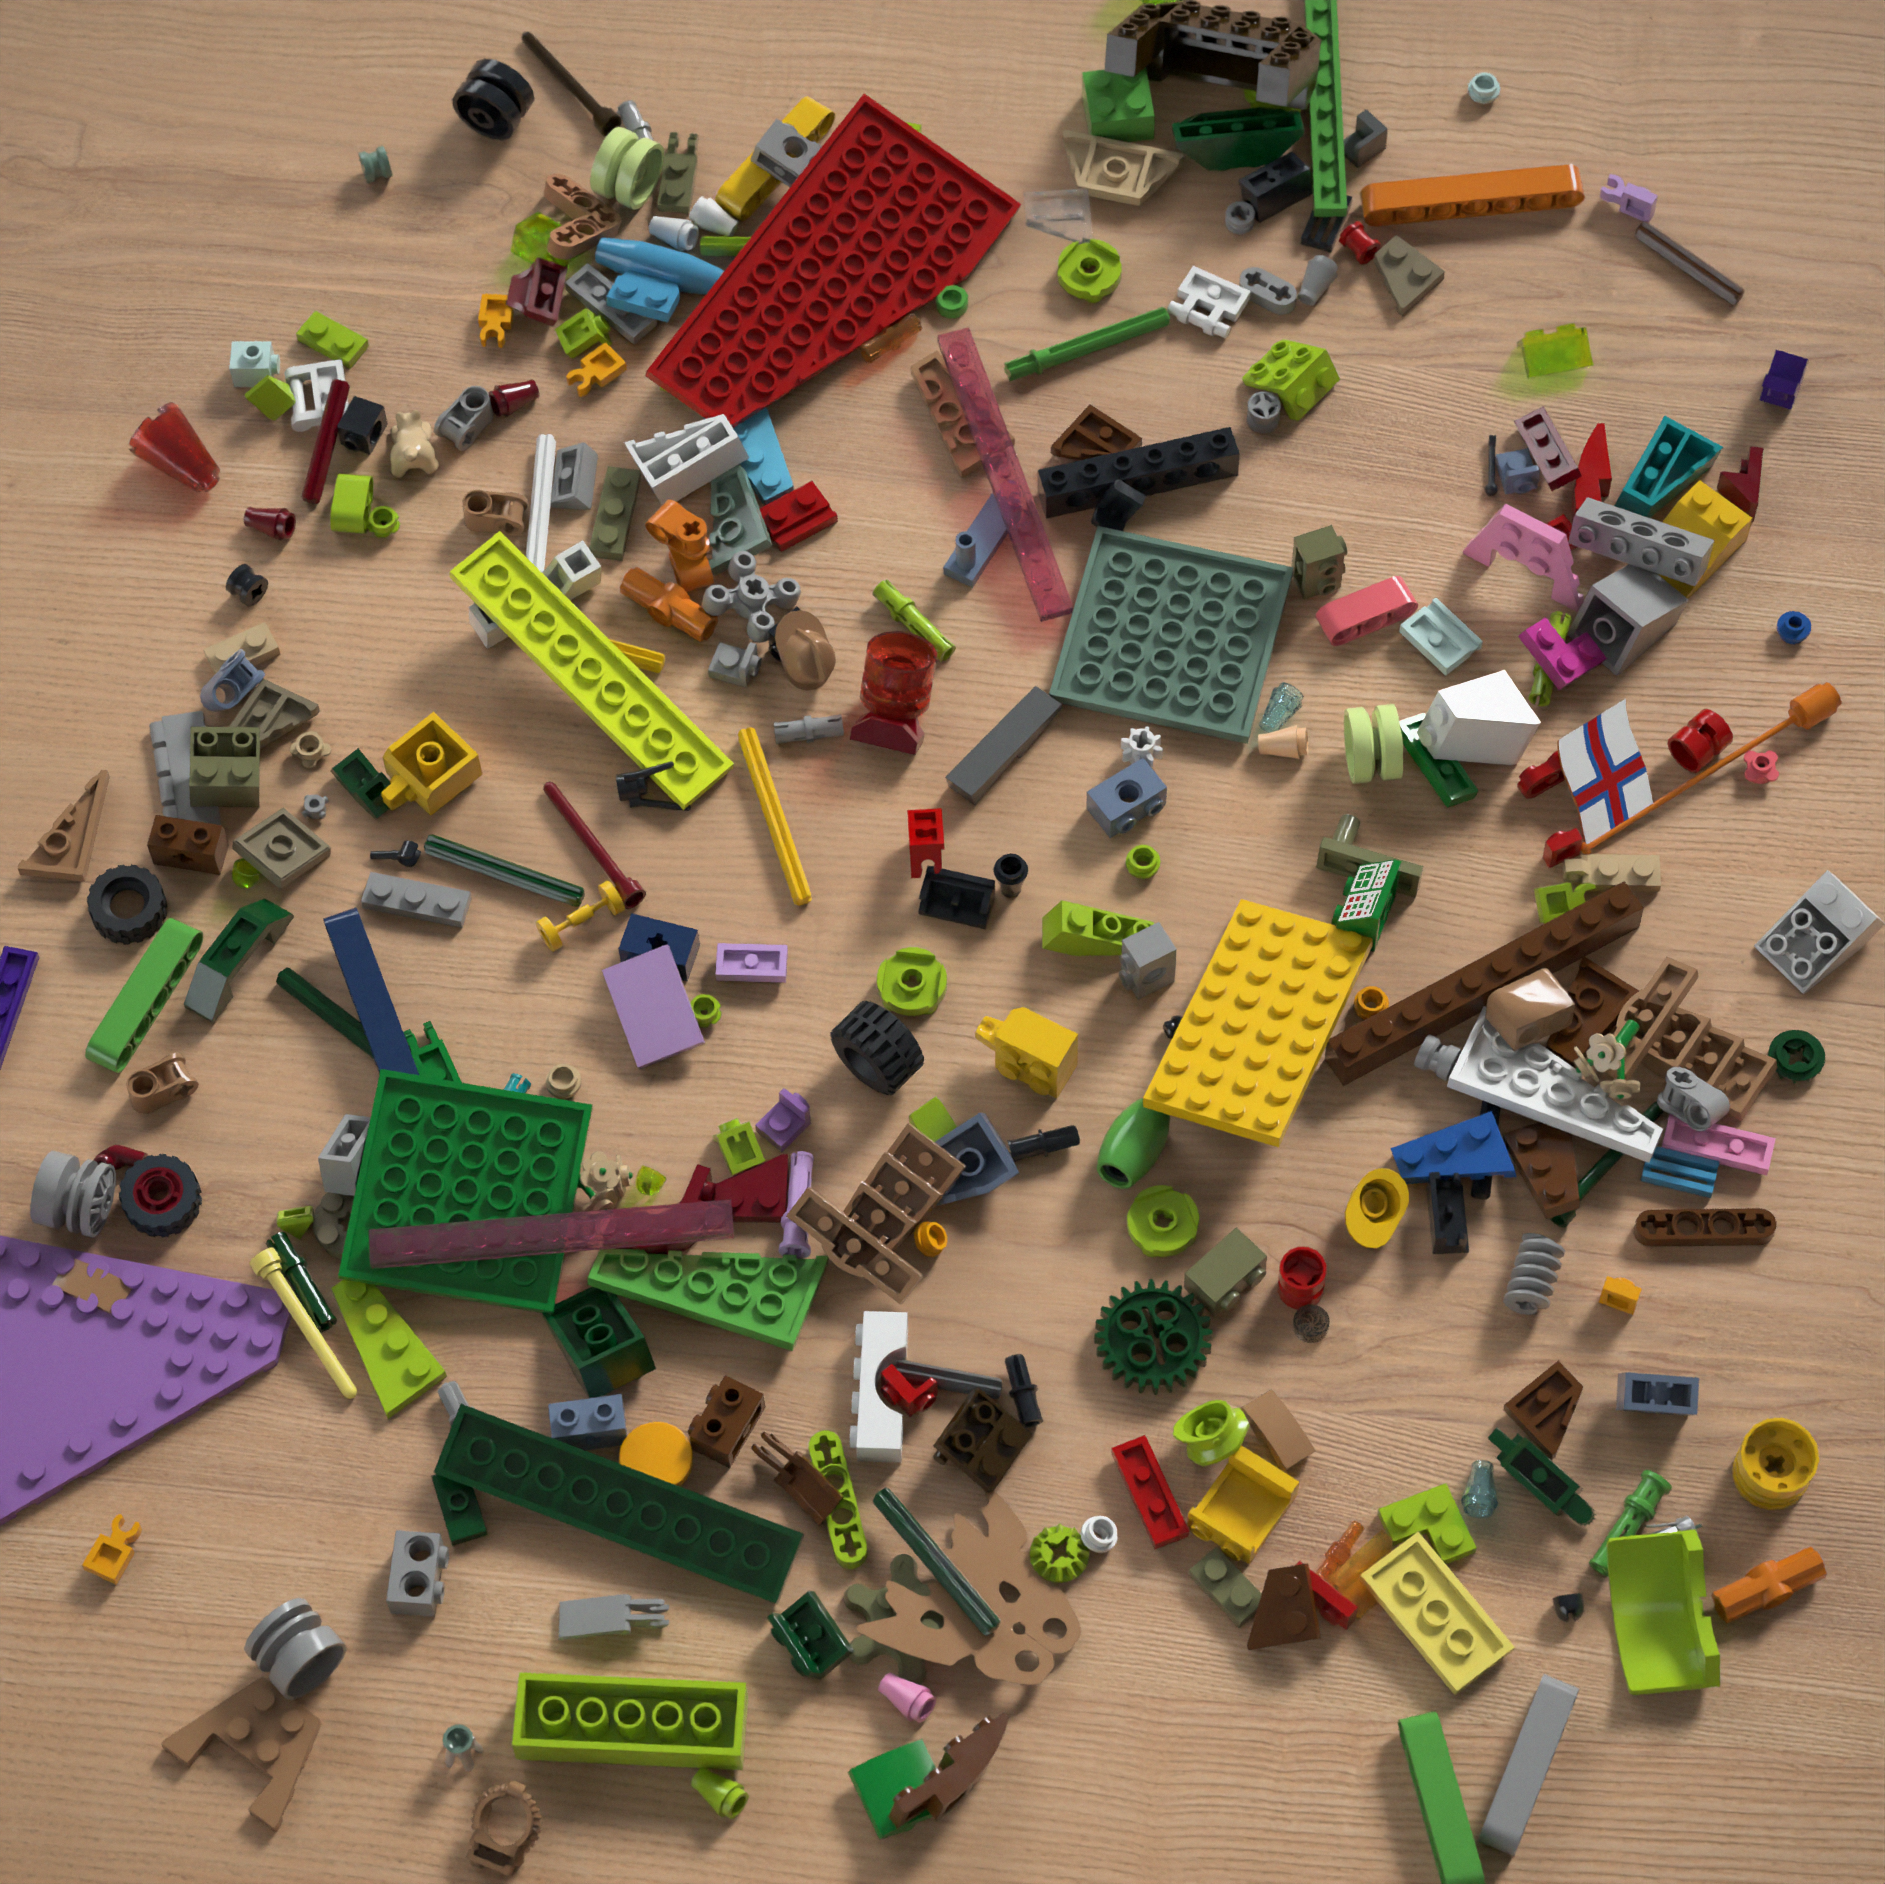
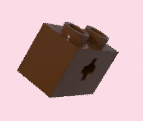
[147,815,229,875]

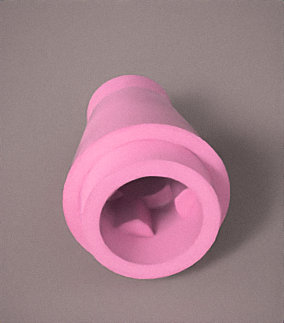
[878,1672,936,1723]

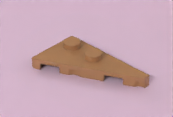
[17,770,110,882]

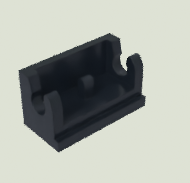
[1239,151,1312,223]
[918,865,995,930]
[1426,1172,1469,1254]

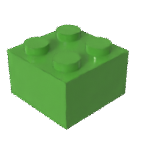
[1082,67,1155,142]

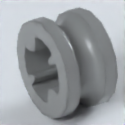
[1225,201,1255,234]

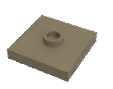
[232,808,331,889]

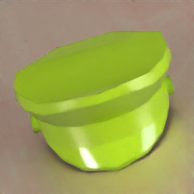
[1173,1400,1250,1466]

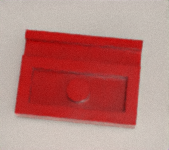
[760,481,838,552]

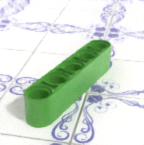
[85,918,204,1073]
[1398,1711,1485,1884]

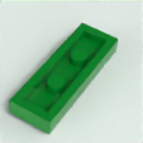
[1399,713,1479,808]

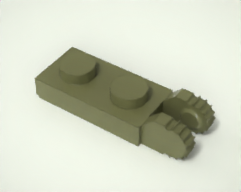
[657,132,698,213]

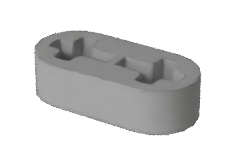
[1239,267,1297,315]

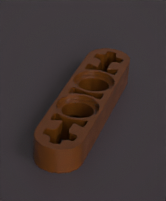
[1634,1208,1777,1247]

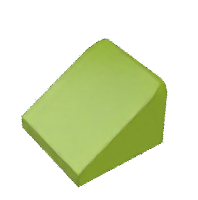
[245,375,296,421]
[909,1097,957,1142]

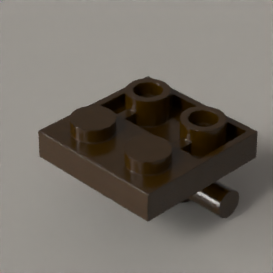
[933,1387,1032,1493]

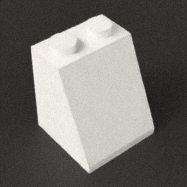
[1416,670,1541,765]

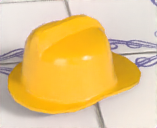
[1345,1168,1409,1249]

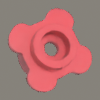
[1743,750,1779,784]

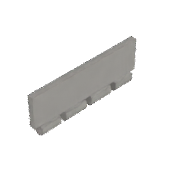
[149,711,221,825]

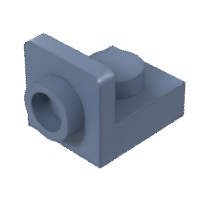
[1495,448,1540,495]

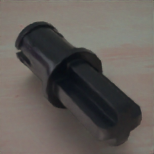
[1007,1125,1080,1162]
[1005,1354,1043,1428]

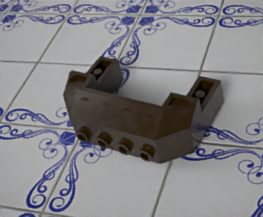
[1104,0,1321,110]

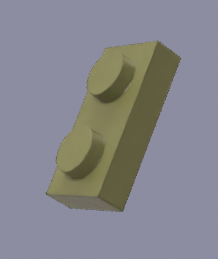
[1189,1547,1262,1628]

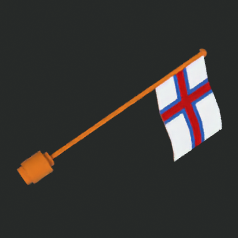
[1557,682,1842,855]

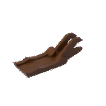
[751,1431,844,1526]

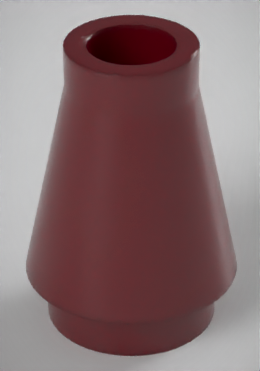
[488,379,540,417]
[244,507,296,541]

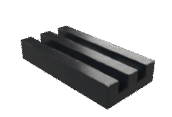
[1301,195,1352,253]

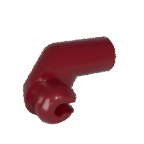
[93,1145,148,1171]

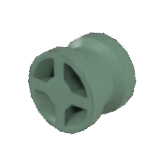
[358,146,392,184]

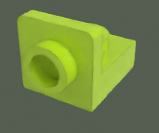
[555,308,612,359]
[712,1118,765,1175]

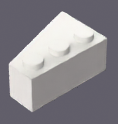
[624,414,749,505]

